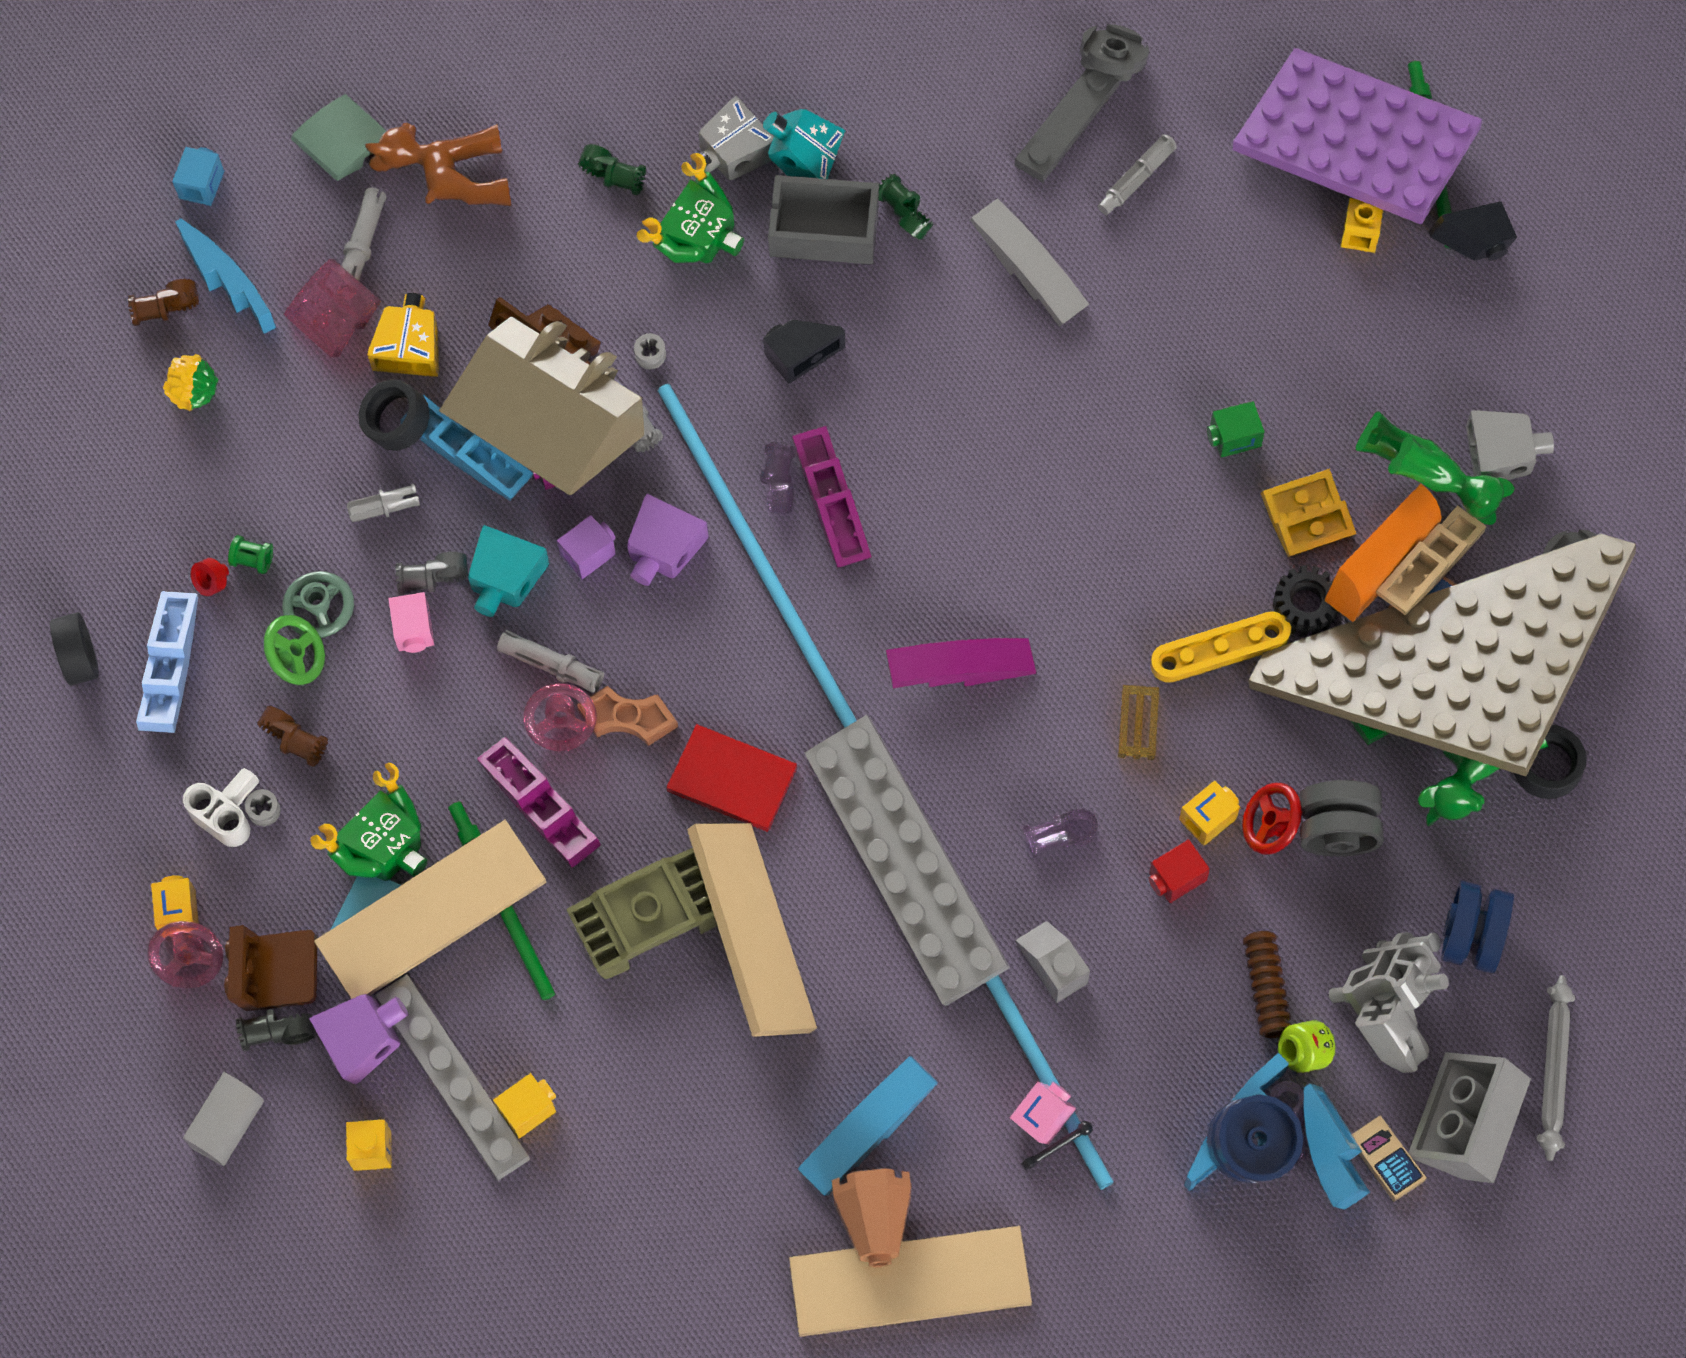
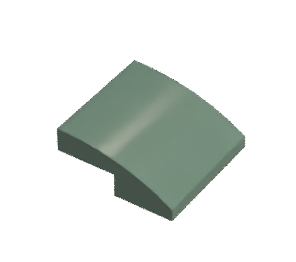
[291,94,386,181]

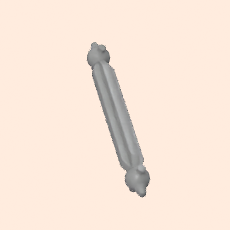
[1537,975,1575,1161]

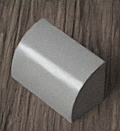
[183,1072,264,1166]

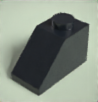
[1428,201,1518,261]
[763,320,846,385]

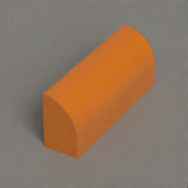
[1324,483,1441,622]

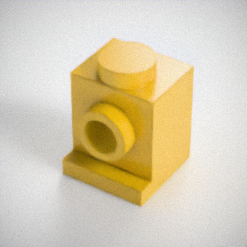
[1341,198,1383,253]

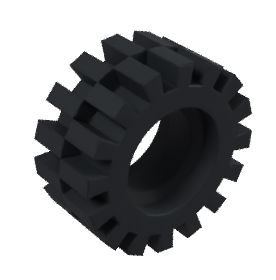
[1273,566,1338,637]

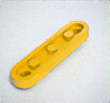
[1151,612,1291,683]

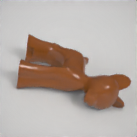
[365,123,511,206]

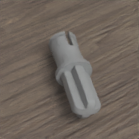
[347,484,420,522]

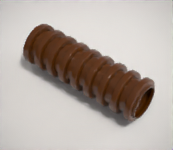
[1243,931,1292,1038]

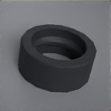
[358,379,430,451]
[50,612,99,686]
[1514,725,1587,799]

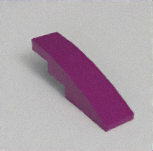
[792,426,872,568]
[886,638,1036,689]
[477,736,601,868]

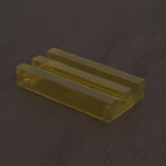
[1118,685,1159,760]

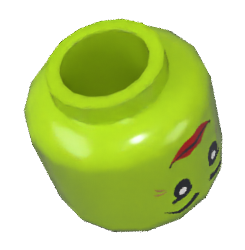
[1278,1020,1336,1073]

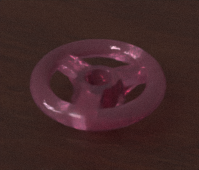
[523,683,597,751]
[148,921,223,988]

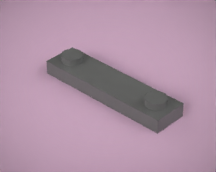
[1015,69,1120,183]

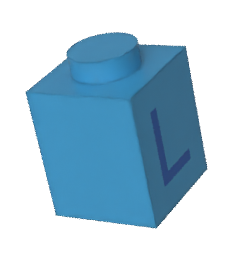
[172,147,224,206]

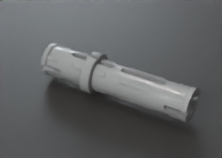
[337,188,387,287]
[497,630,604,693]

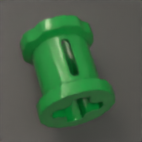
[228,535,274,574]

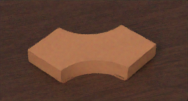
[577,686,678,746]

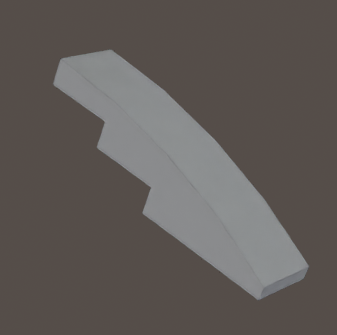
[970,198,1089,326]

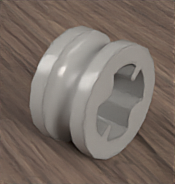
[634,334,666,369]
[245,789,281,827]

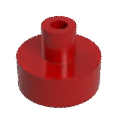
[190,558,229,596]

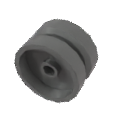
[1299,780,1384,857]

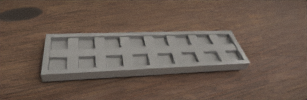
[804,715,1010,1006]

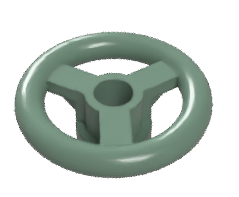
[282,571,354,638]

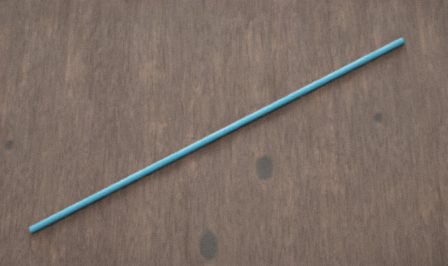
[658,384,1113,1190]

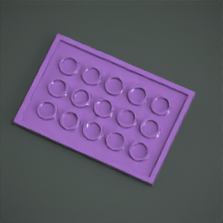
[1233,48,1482,225]

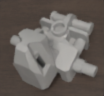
[1329,932,1449,1073]

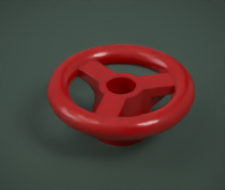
[1242,782,1302,855]

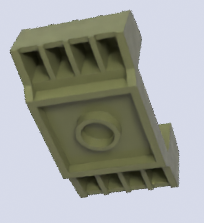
[566,848,717,979]

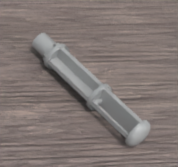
[1098,134,1177,215]

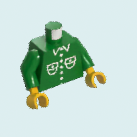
[637,153,744,263]
[310,763,427,881]

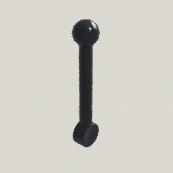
[1021,1121,1093,1170]

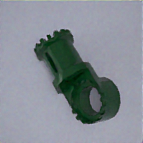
[578,144,647,196]
[879,174,933,240]

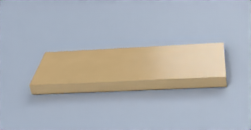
[314,819,546,999]
[687,823,817,1037]
[789,1226,1032,1337]

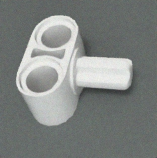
[183,769,259,847]

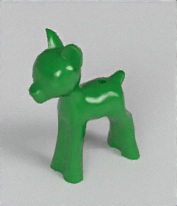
[1355,411,1514,525]
[1418,739,1548,827]

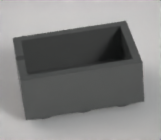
[768,175,879,265]

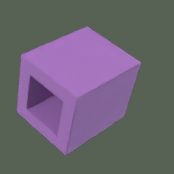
[557,515,616,580]

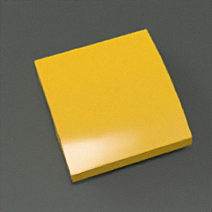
[1260,469,1357,557]

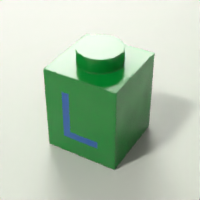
[1207,401,1265,458]

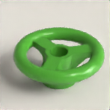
[264,615,325,685]

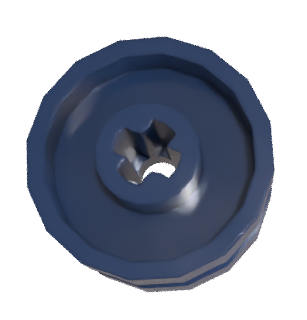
[1441,880,1514,974]
[1206,1094,1304,1184]

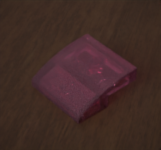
[283,259,381,357]

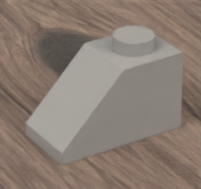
[1015,921,1090,1003]

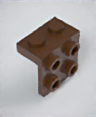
[224,925,318,1012]

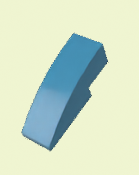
[1304,1083,1370,1209]

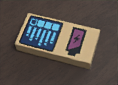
[1352,1115,1427,1202]

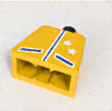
[367,293,439,377]

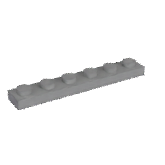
[375,974,530,1181]

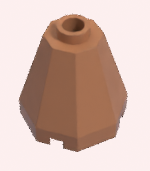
[832,1168,911,1267]

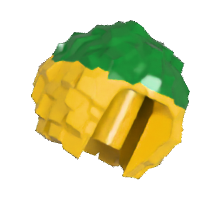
[163,354,218,411]

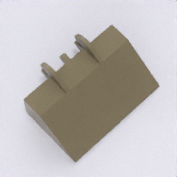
[439,316,644,495]

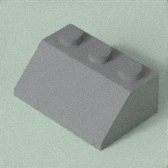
[1408,1052,1531,1183]

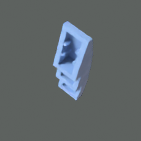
[136,591,198,733]

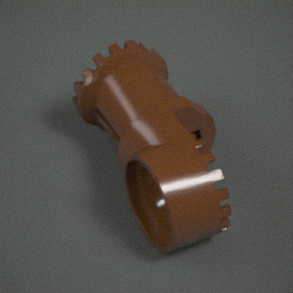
[128,279,199,326]
[257,706,328,768]

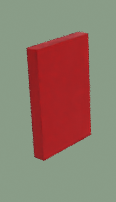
[666,724,797,832]

